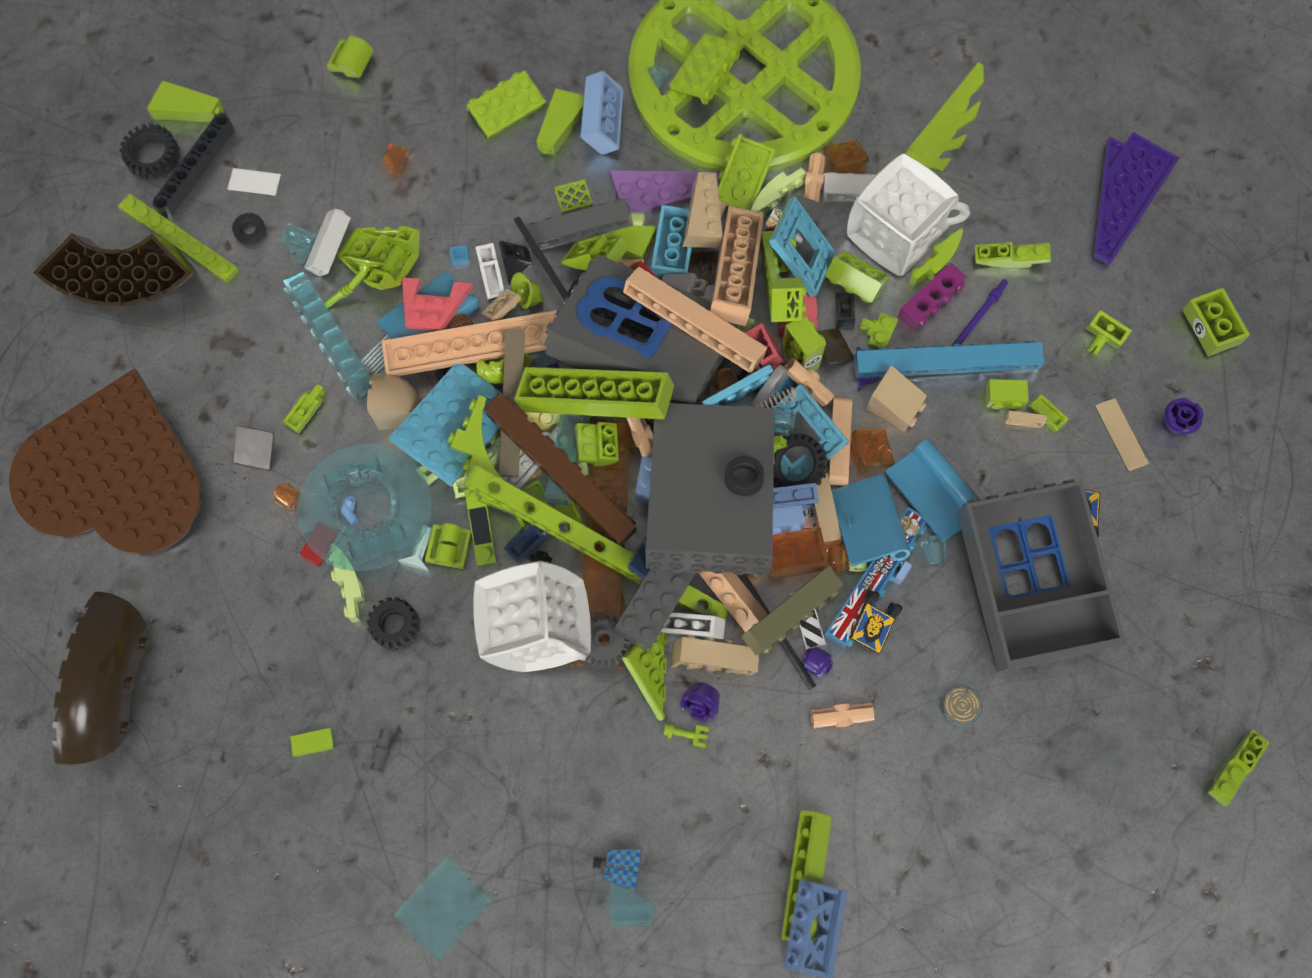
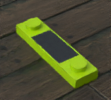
[465,489,497,566]

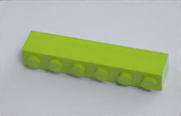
[781,810,832,942]

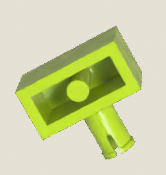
[1085,310,1132,356]

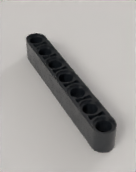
[153,113,234,218]

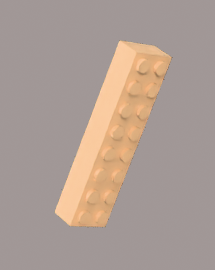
[710,206,764,326]

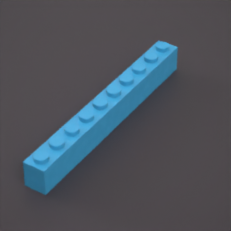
[854,340,1045,378]

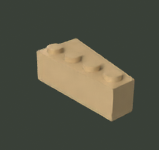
[682,172,723,248]
[670,635,759,675]

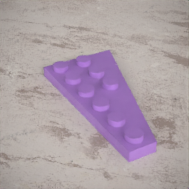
[610,170,721,213]

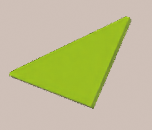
[622,632,667,720]

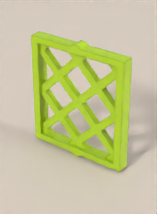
[554,179,593,214]

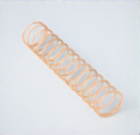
[750,387,797,409]

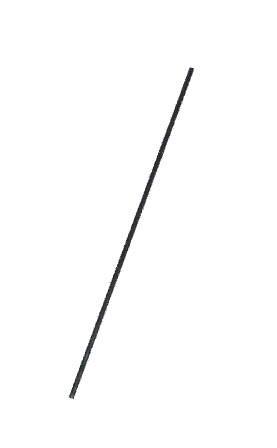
[514,217,816,689]

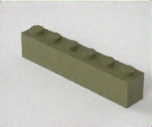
[741,566,844,655]

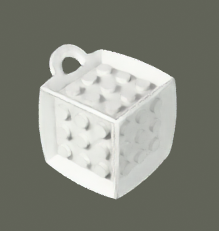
[847,153,970,276]
[473,561,591,672]

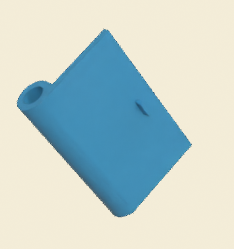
[376,271,479,339]
[884,438,981,543]
[831,475,910,567]

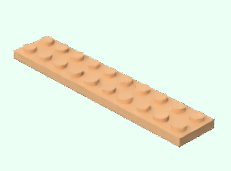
[382,309,561,376]

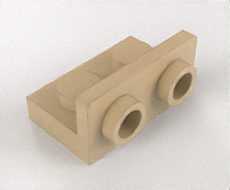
[481,289,521,322]

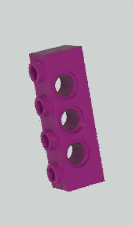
[898,262,967,330]

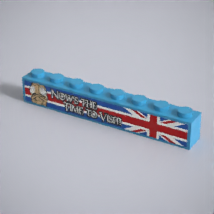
[824,507,928,650]

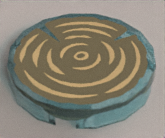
[941,686,983,727]

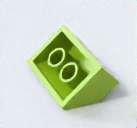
[825,250,890,303]

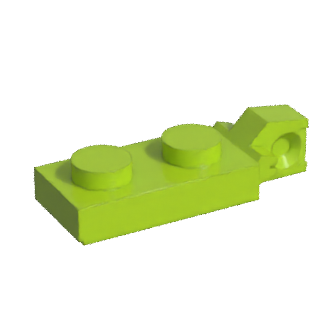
[282,384,326,434]

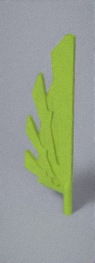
[904,62,984,172]

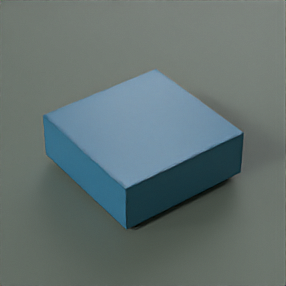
[449,245,470,266]

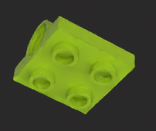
[425,523,472,569]

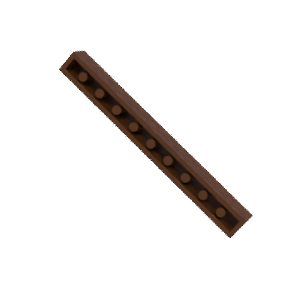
[484,393,637,546]

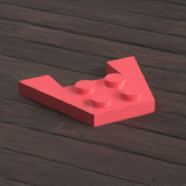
[402,277,473,332]

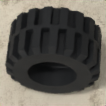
[367,597,421,651]

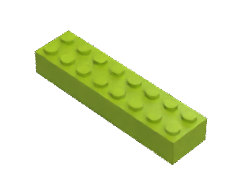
[514,367,674,419]

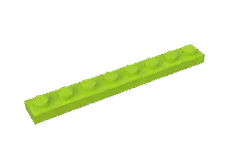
[118,194,239,284]

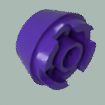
[1164,398,1204,435]
[680,682,720,722]

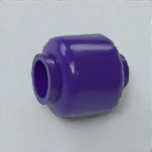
[802,647,834,677]

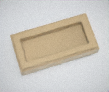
[1004,411,1047,429]

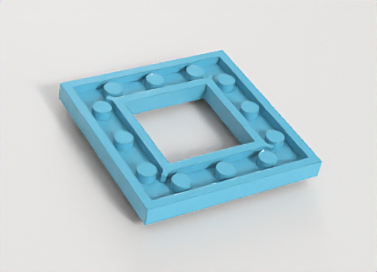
[769,196,835,297]
[773,384,850,481]

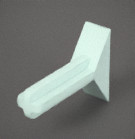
[398,526,432,572]

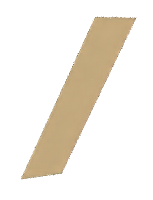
[1095,398,1149,471]

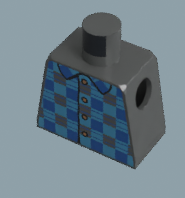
[592,849,642,891]

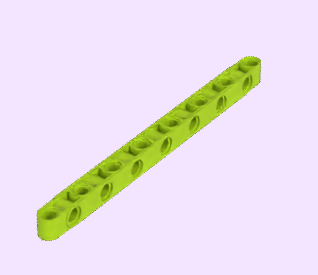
[463,465,729,619]

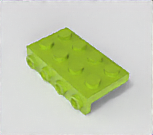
[669,33,740,104]
[466,70,546,139]
[718,133,776,211]

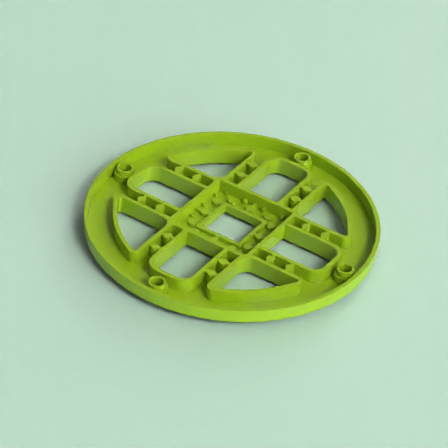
[628,0,861,172]

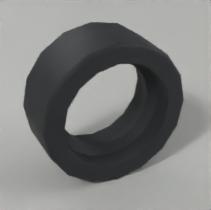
[725,456,764,497]

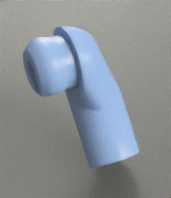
[341,495,359,525]

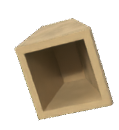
[867,366,927,432]

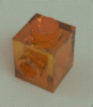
[381,144,409,175]

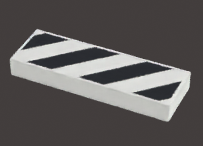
[790,592,826,650]

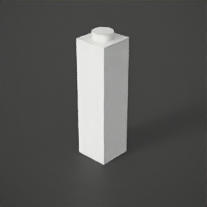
[304,209,351,277]

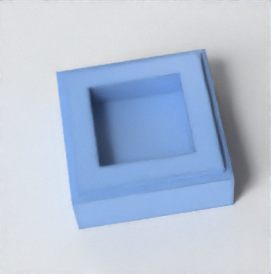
[892,561,912,585]

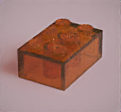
[768,527,829,580]

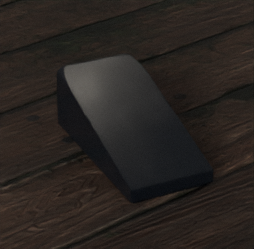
[835,293,856,330]

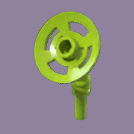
[324,255,385,308]

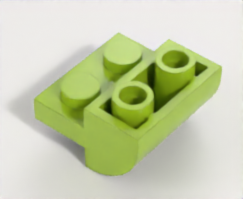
[326,35,374,77]
[575,422,619,466]

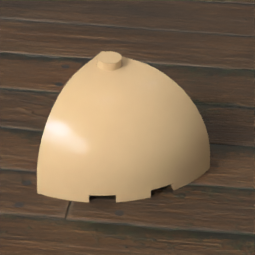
[367,373,422,430]

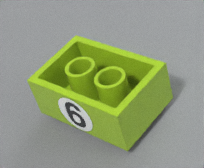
[1182,288,1250,356]
[781,315,826,371]

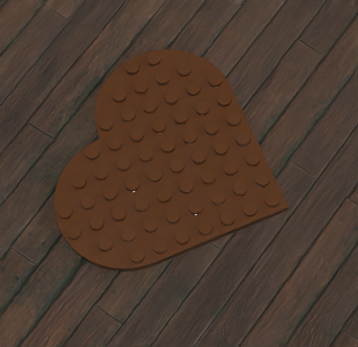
[9,369,201,554]

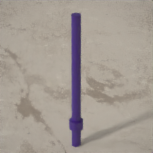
[952,279,1008,345]

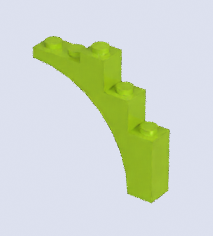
[447,395,530,517]

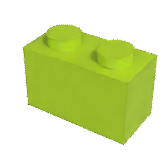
[985,379,1029,410]

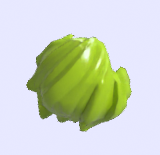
[477,357,505,385]

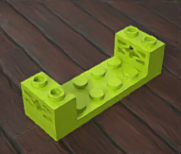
[761,231,806,322]

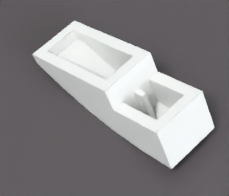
[476,243,504,299]

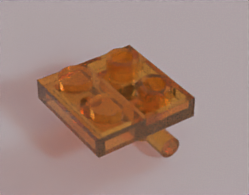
[823,140,869,174]
[850,429,895,473]

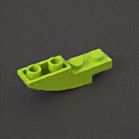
[909,228,963,287]
[975,242,1051,268]
[1208,729,1270,806]

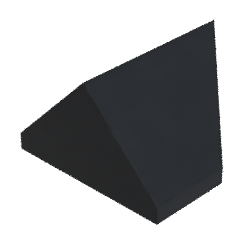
[499,241,532,285]

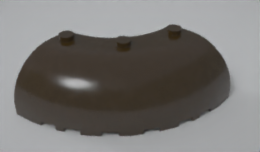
[33,233,197,307]
[53,591,150,765]

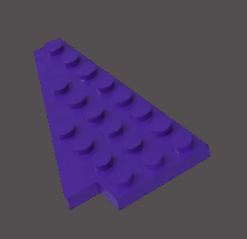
[1093,132,1179,266]

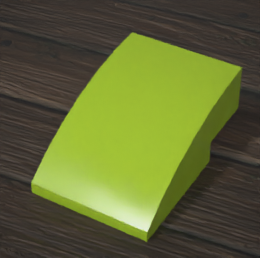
[561,234,629,270]

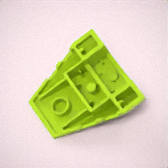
[337,226,420,290]

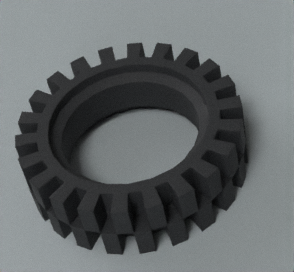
[120,123,180,179]
[773,433,828,487]

